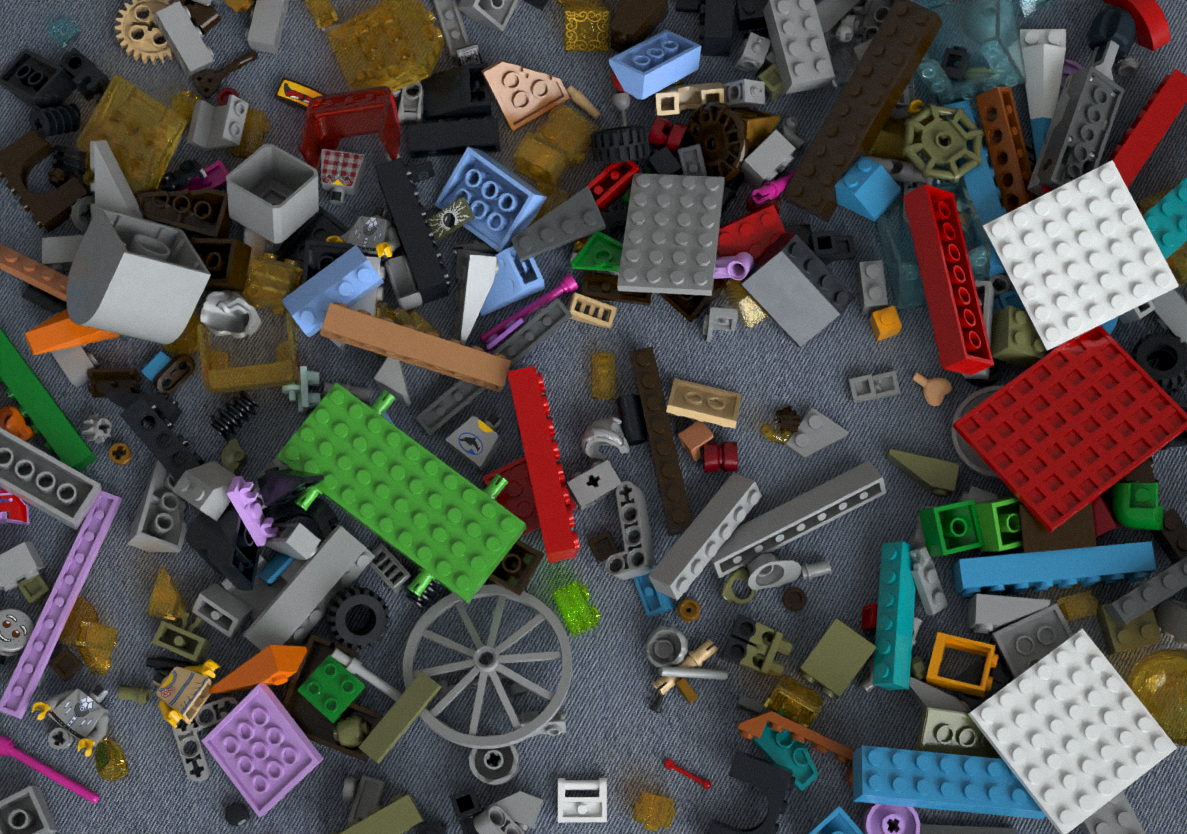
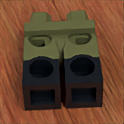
[720,614,794,677]

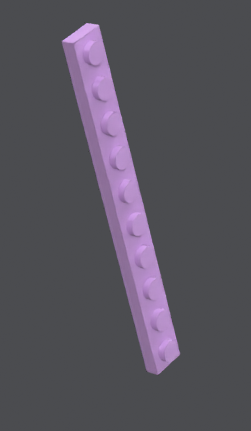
[0,491,122,719]

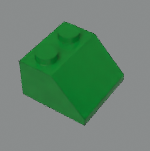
[918,499,984,557]

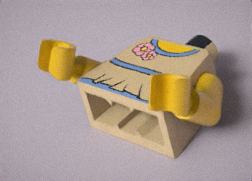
[153,659,220,728]

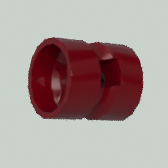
[648,116,688,154]
[703,441,738,473]

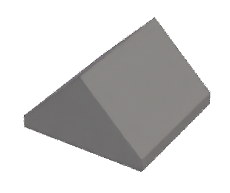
[374,357,412,406]

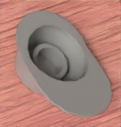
[747,553,802,590]

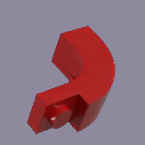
[1103,0,1171,51]

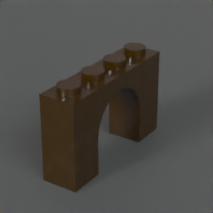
[0,129,90,233]

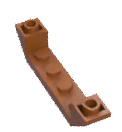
[734,711,854,789]

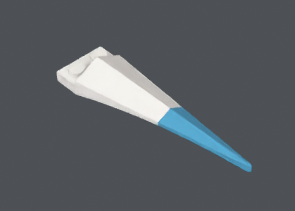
[1020,29,1066,162]

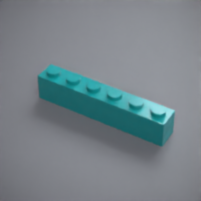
[872,541,916,691]

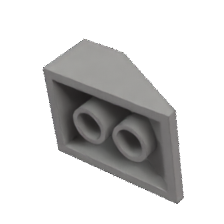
[967,594,1050,635]

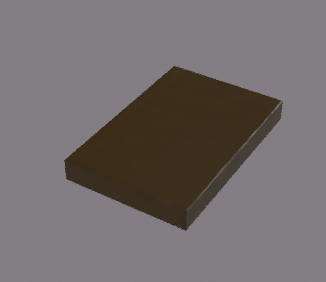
[1017,502,1097,553]

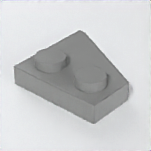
[785,407,849,459]

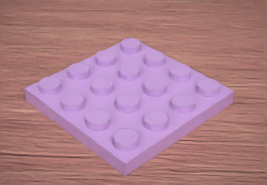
[202,684,323,818]

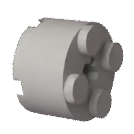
[469,735,520,786]

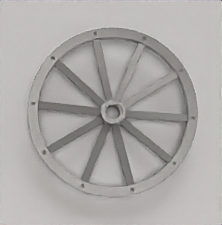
[403,584,573,749]

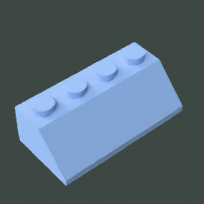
[609,30,701,100]
[281,245,384,338]

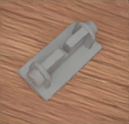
[517,709,566,737]

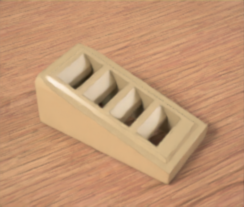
[567,292,617,329]

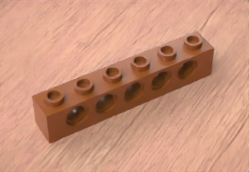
[976,87,1038,213]

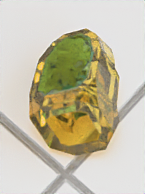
[95,738,129,781]

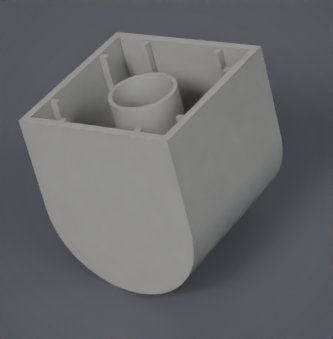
[66,206,211,345]

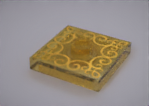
[565,6,610,52]

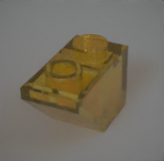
[76,622,118,676]

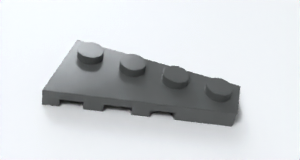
[511,186,606,262]

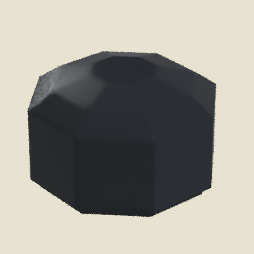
[225,802,250,827]

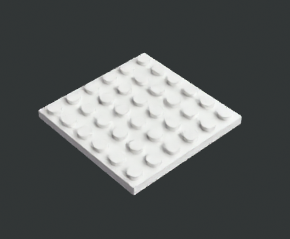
[983,160,1179,351]
[968,628,1177,834]

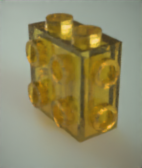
[534,102,598,169]
[243,252,303,315]

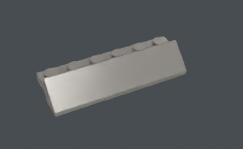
[243,524,375,651]

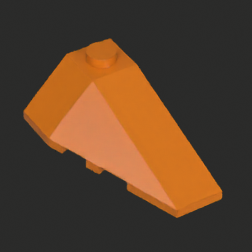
[24,309,120,355]

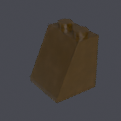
[611,0,668,53]

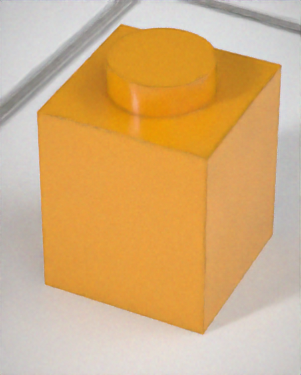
[869,306,902,341]

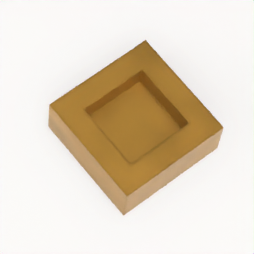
[675,677,698,705]

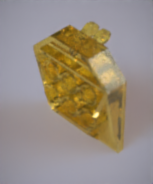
[326,0,445,107]
[76,73,188,197]

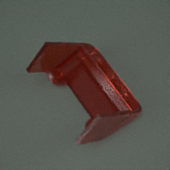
[298,86,401,171]

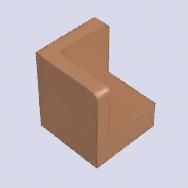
[678,421,714,462]

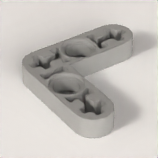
[172,697,240,782]

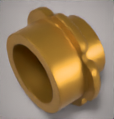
[677,598,701,622]

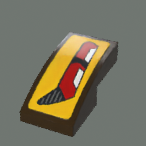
[273,77,326,116]

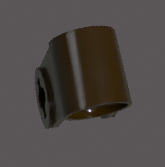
[180,0,221,35]

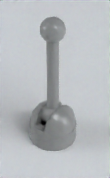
[612,93,630,127]

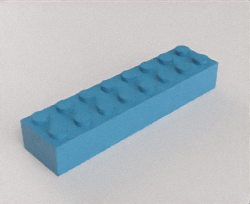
[951,541,1156,598]
[853,745,1047,819]

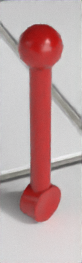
[665,759,711,789]

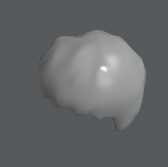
[645,625,688,667]

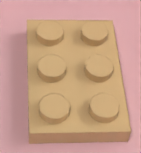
[666,378,742,429]

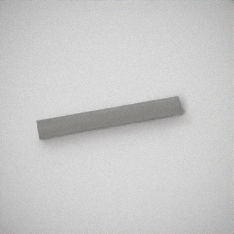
[659,666,728,680]

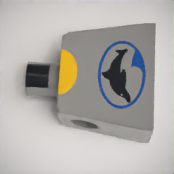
[446,413,502,472]

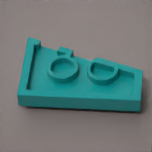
[752,705,819,793]

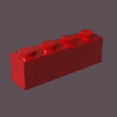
[586,161,639,213]

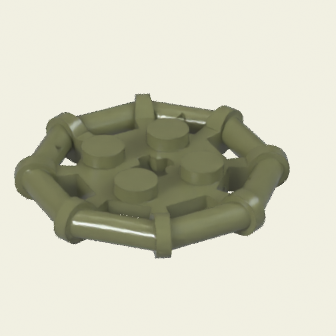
[902,103,984,183]

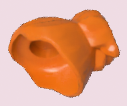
[0,406,35,442]

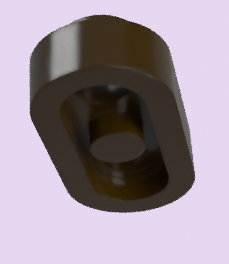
[154,354,195,395]

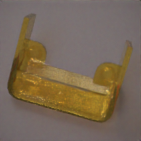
[197,314,300,394]

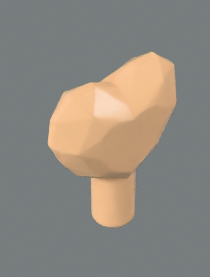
[912,372,952,406]

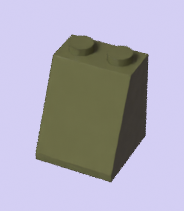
[798,618,876,699]

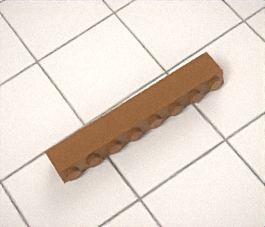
[320,302,511,392]

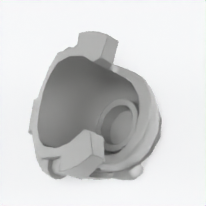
[581,416,629,463]

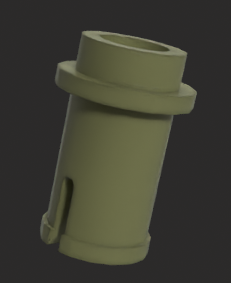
[118,684,151,705]

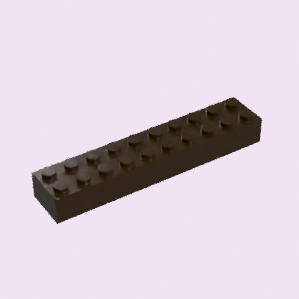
[782,0,943,222]

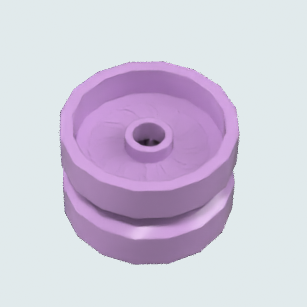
[862,804,920,834]

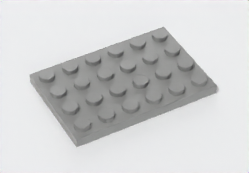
[617,173,725,296]

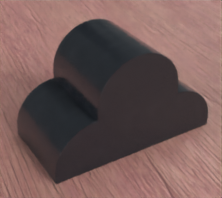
[186,491,268,591]

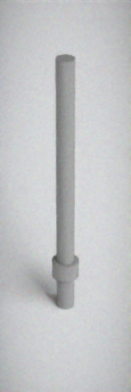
[331,648,454,730]

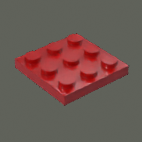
[482,456,577,537]

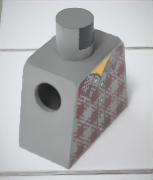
[321,149,367,205]

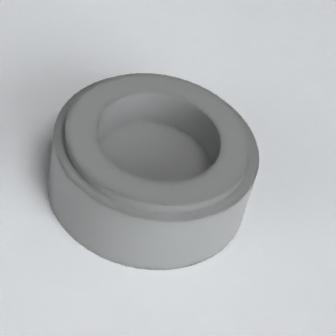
[343,777,357,802]

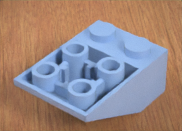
[480,246,545,316]

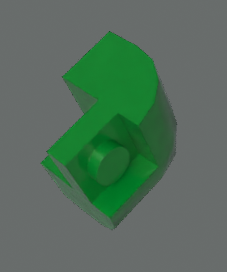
[1111,480,1163,530]

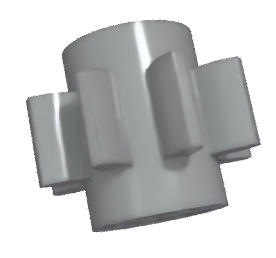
[82,413,112,444]

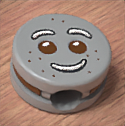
[0,608,34,656]

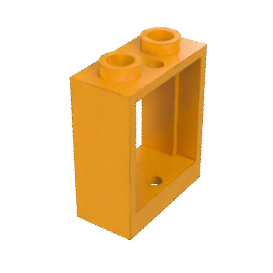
[926,632,999,698]

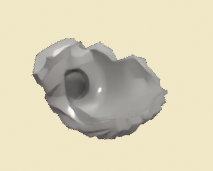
[200,290,261,339]

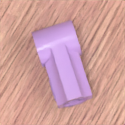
[714,252,754,280]

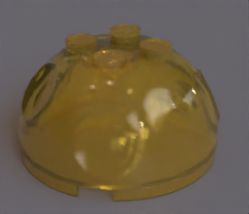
[1126,648,1187,746]

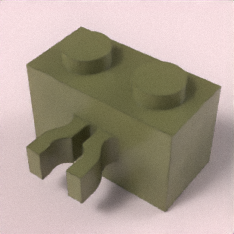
[152,612,212,664]

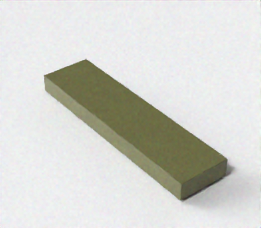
[358,671,441,764]

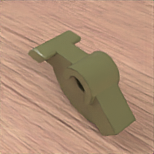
[221,437,247,476]

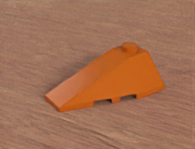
[209,645,307,694]

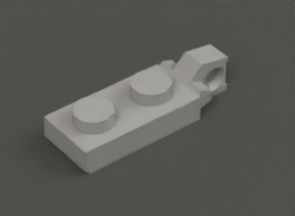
[910,547,948,615]

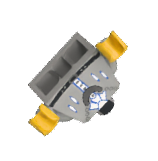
[326,207,400,262]
[31,683,109,757]

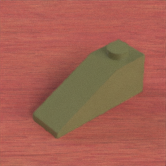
[886,449,960,498]

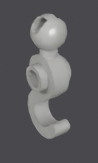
[836,6,864,43]

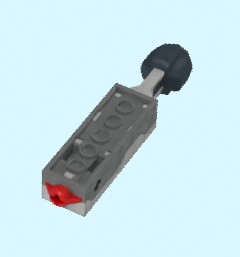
[1027,7,1136,197]

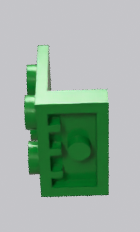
[297,655,366,725]

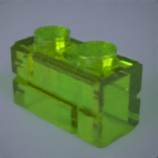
[552,581,601,638]

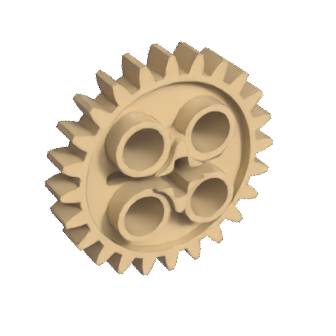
[115,0,176,65]

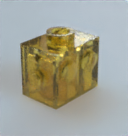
[633,792,676,832]

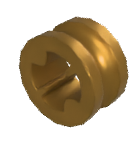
[109,443,132,466]

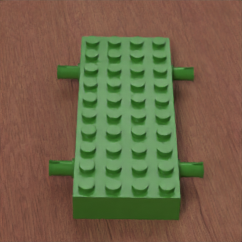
[276,382,526,604]

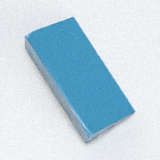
[257,552,296,587]
[633,565,675,618]

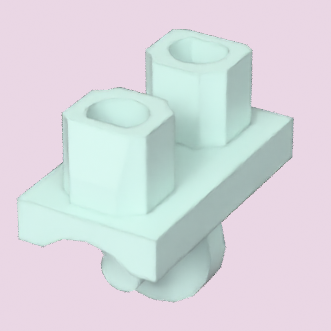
[282,366,321,413]

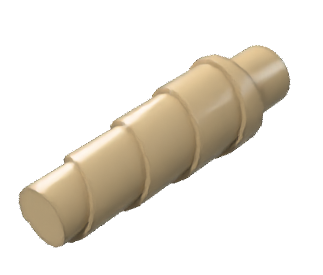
[566,85,601,120]

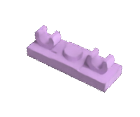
[226,476,279,546]

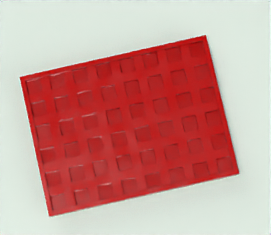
[953,326,1187,533]

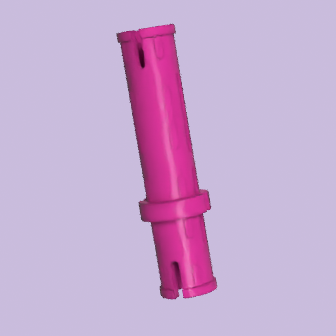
[752,170,796,204]

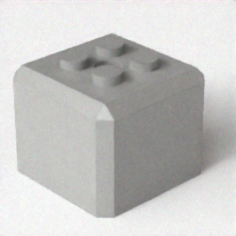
[226,144,319,244]

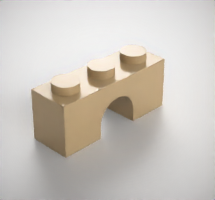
[654,82,724,116]

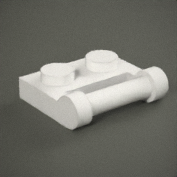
[558,778,607,823]

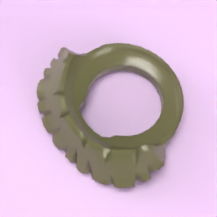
[721,567,756,604]

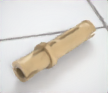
[653,639,718,696]

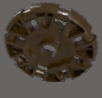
[682,102,749,183]

